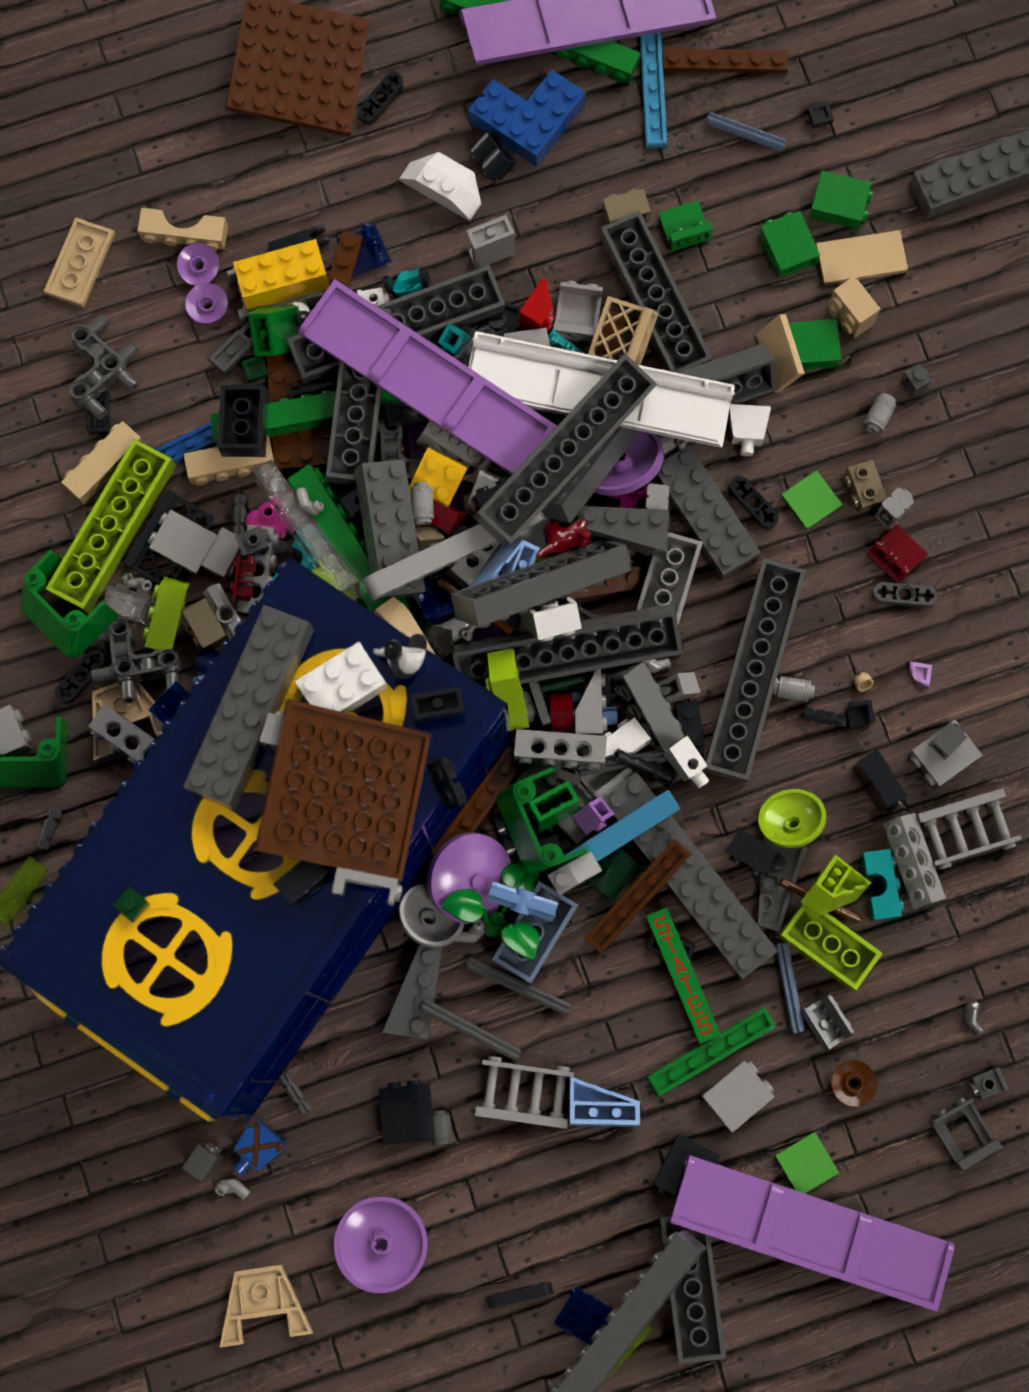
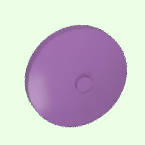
[595,431,664,496]
[427,832,511,924]
[334,1196,428,1293]

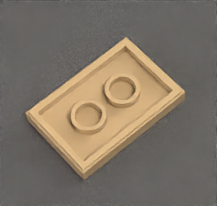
[756,314,805,392]

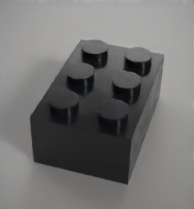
[218,385,268,457]

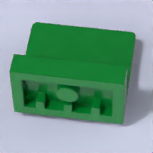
[658,201,713,252]

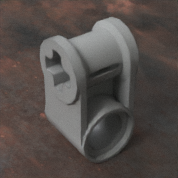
[467,468,501,513]

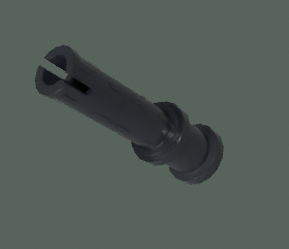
[612,749,678,789]

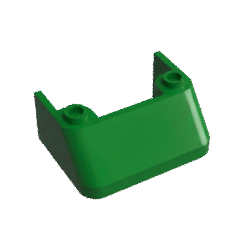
[20,549,119,658]
[0,717,69,789]
[496,767,591,874]

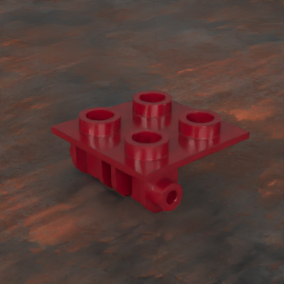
[866,524,928,583]
[230,555,257,601]

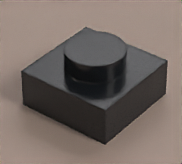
[807,100,834,128]

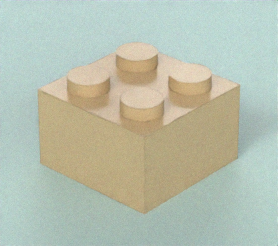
[828,276,881,339]

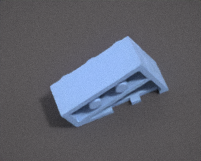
[470,538,540,587]
[569,1077,640,1127]

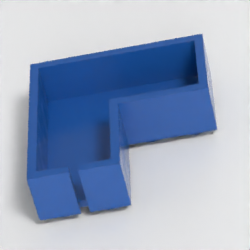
[468,70,586,167]

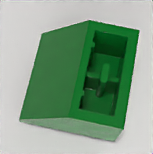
[248,306,300,356]

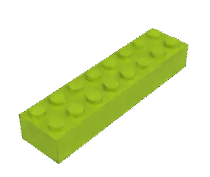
[45,439,176,614]

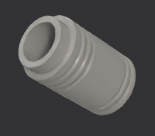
[863,393,896,434]
[411,482,434,525]
[773,676,815,702]

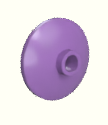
[177,243,219,286]
[185,283,228,324]

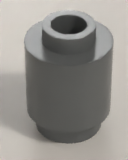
[432,1110,452,1145]

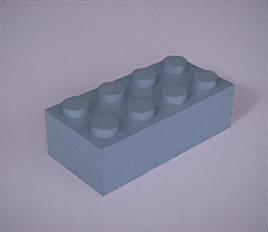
[492,881,578,984]

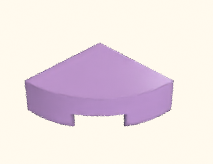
[909,661,932,688]

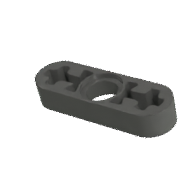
[872,582,938,608]

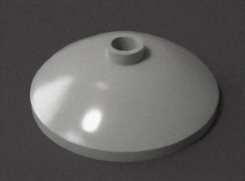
[398,884,464,948]

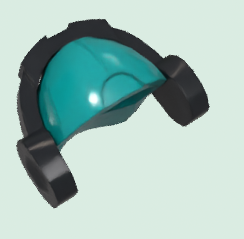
[383,267,430,299]

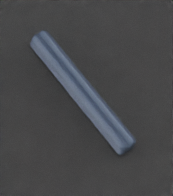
[706,112,786,151]
[775,943,805,1033]

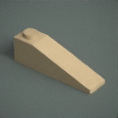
[366,597,443,682]

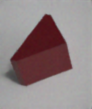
[431,499,472,534]
[550,693,574,734]

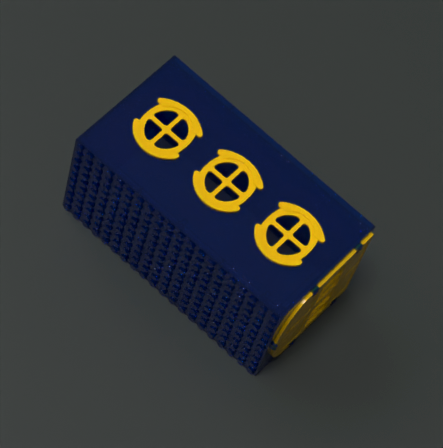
[0,557,511,1122]

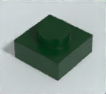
[241,356,268,383]
[113,887,150,923]

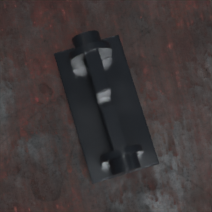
[427,757,467,811]

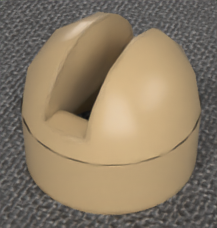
[854,672,874,692]

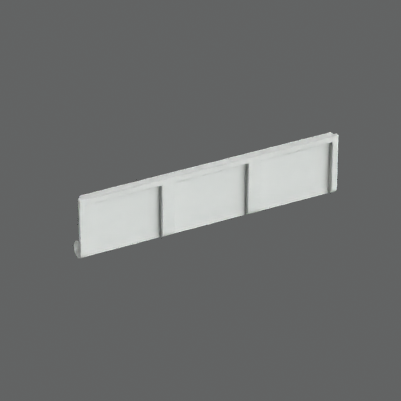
[468,331,735,448]

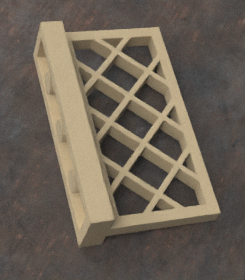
[588,296,659,365]

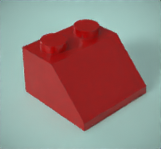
[519,278,554,335]

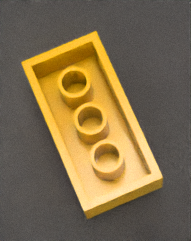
[233,239,329,311]
[409,446,469,529]

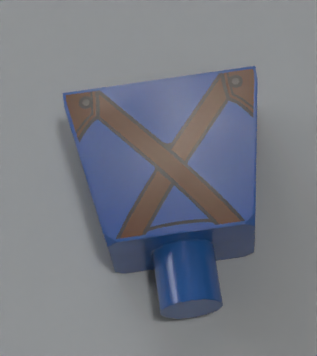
[233,1117,289,1175]

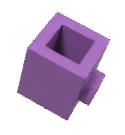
[573,796,614,835]

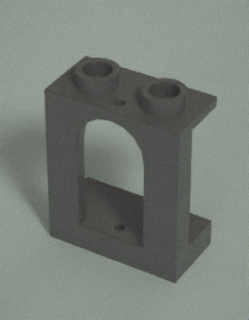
[929,1096,1002,1171]

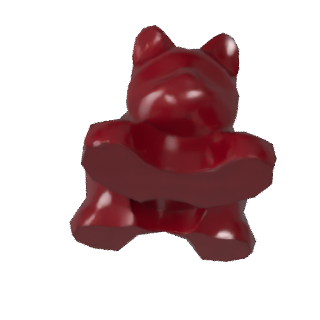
[536,519,591,558]

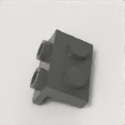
[800,994,855,1051]

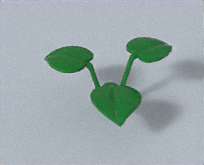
[441,863,539,961]

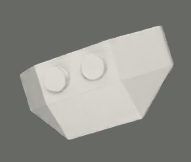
[399,152,481,221]

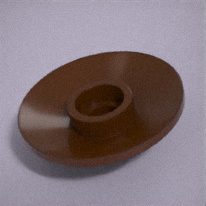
[831,1060,878,1107]

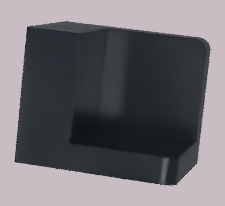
[845,700,875,729]

